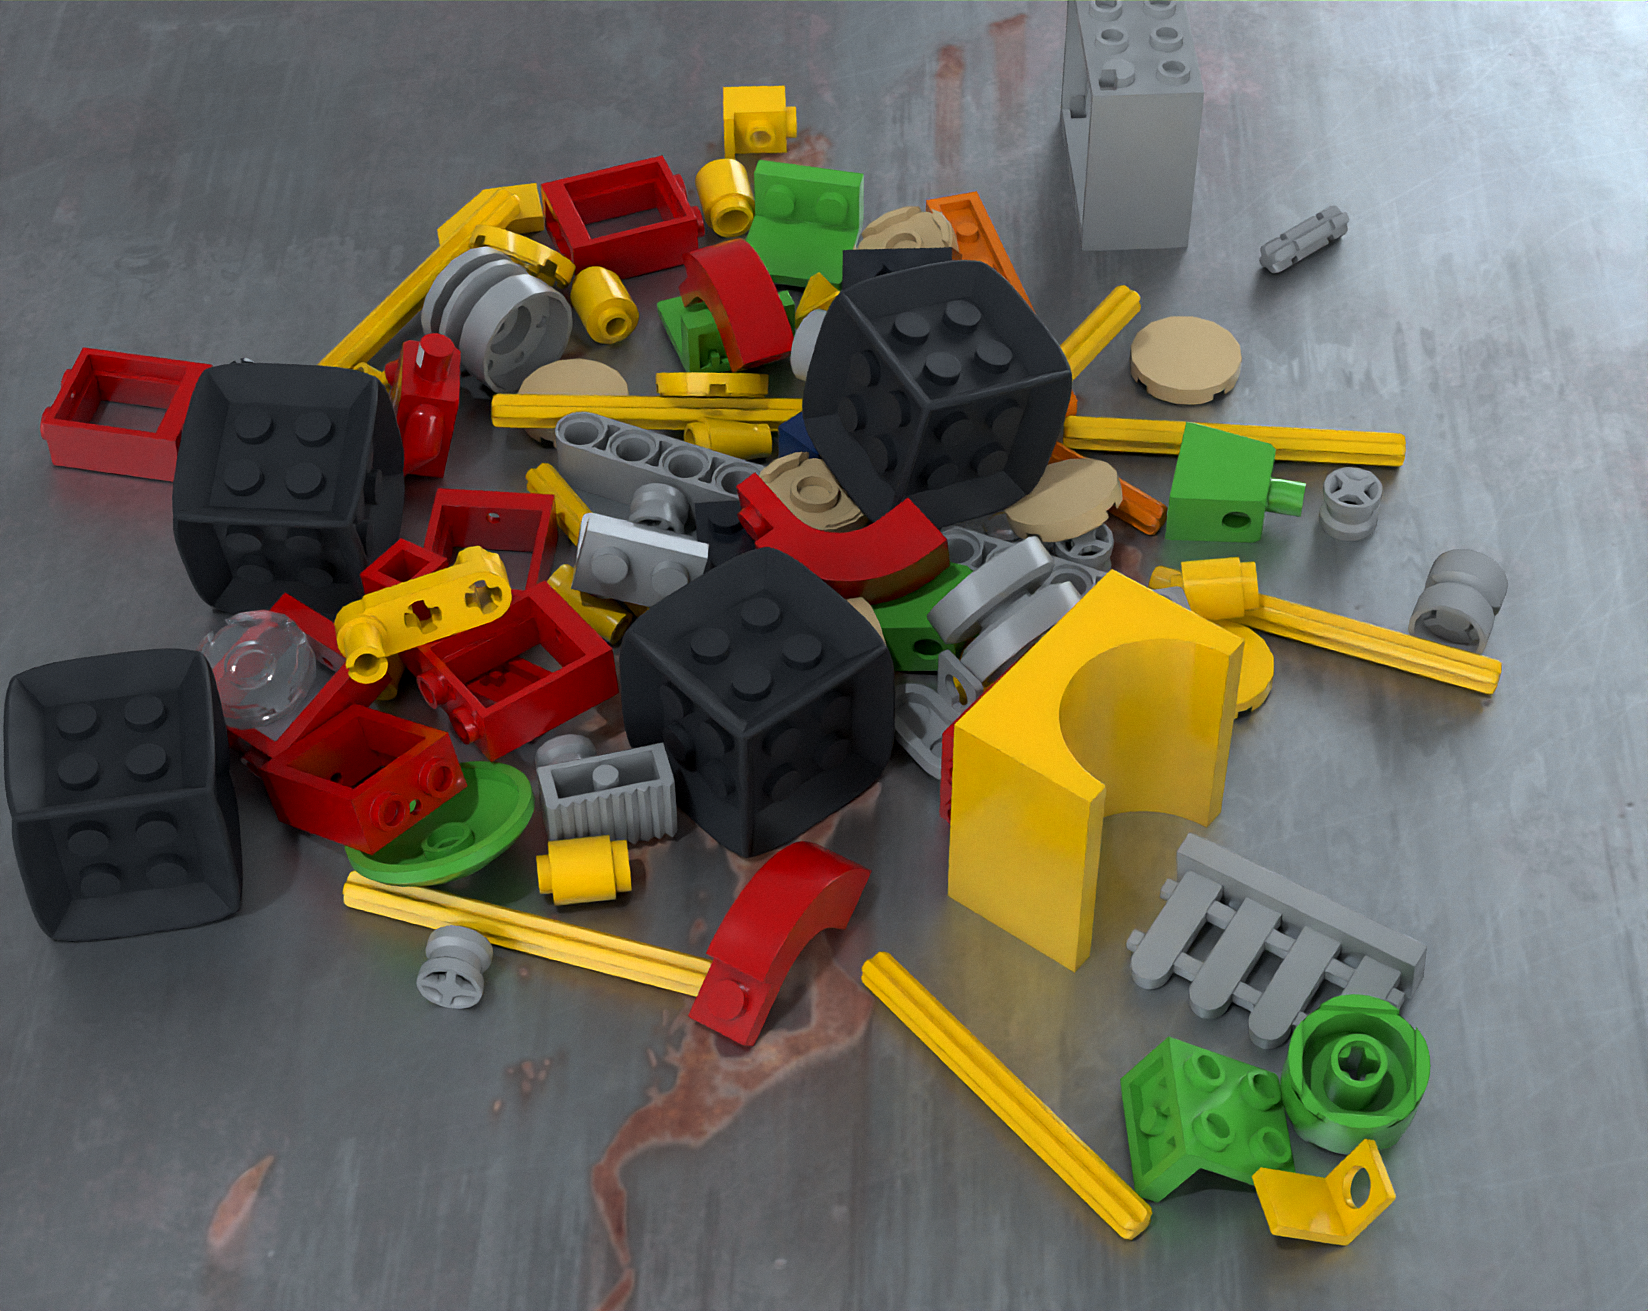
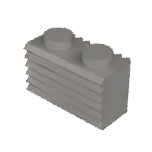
[536,743,678,844]

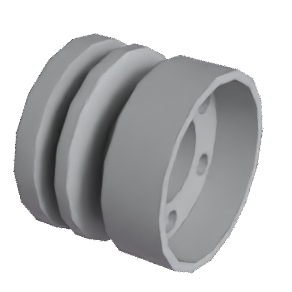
[421,246,573,394]

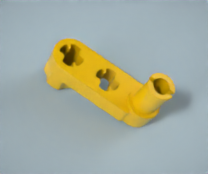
[334,546,512,684]

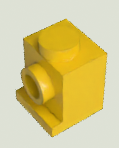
[723,85,797,160]

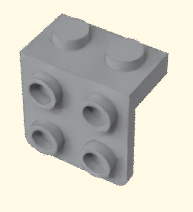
[571,513,709,608]

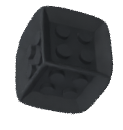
[802,260,1072,529]
[172,363,405,620]
[619,547,896,858]
[3,648,243,941]

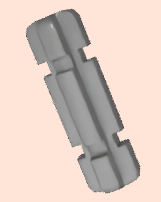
[1259,206,1349,274]

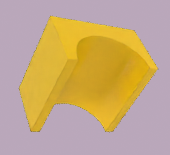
[947,569,1245,973]

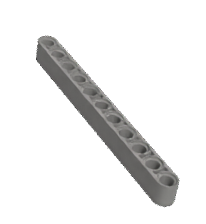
[555,411,1144,598]

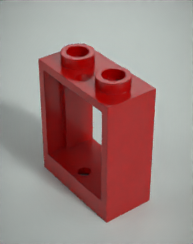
[541,155,705,282]
[40,347,213,482]
[423,488,559,597]
[417,580,619,762]
[213,592,393,780]
[258,703,467,855]

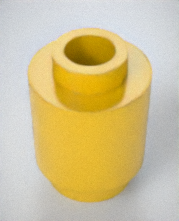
[695,159,755,238]
[570,266,639,344]
[1170,557,1259,620]
[536,835,632,906]

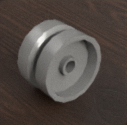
[927,536,1082,688]

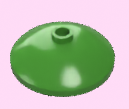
[344,761,535,887]

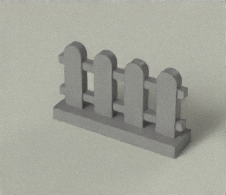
[1127,832,1427,1072]

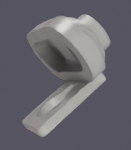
[894,649,984,780]

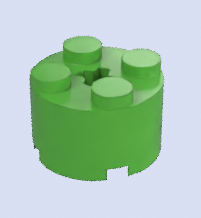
[1280,994,1431,1155]

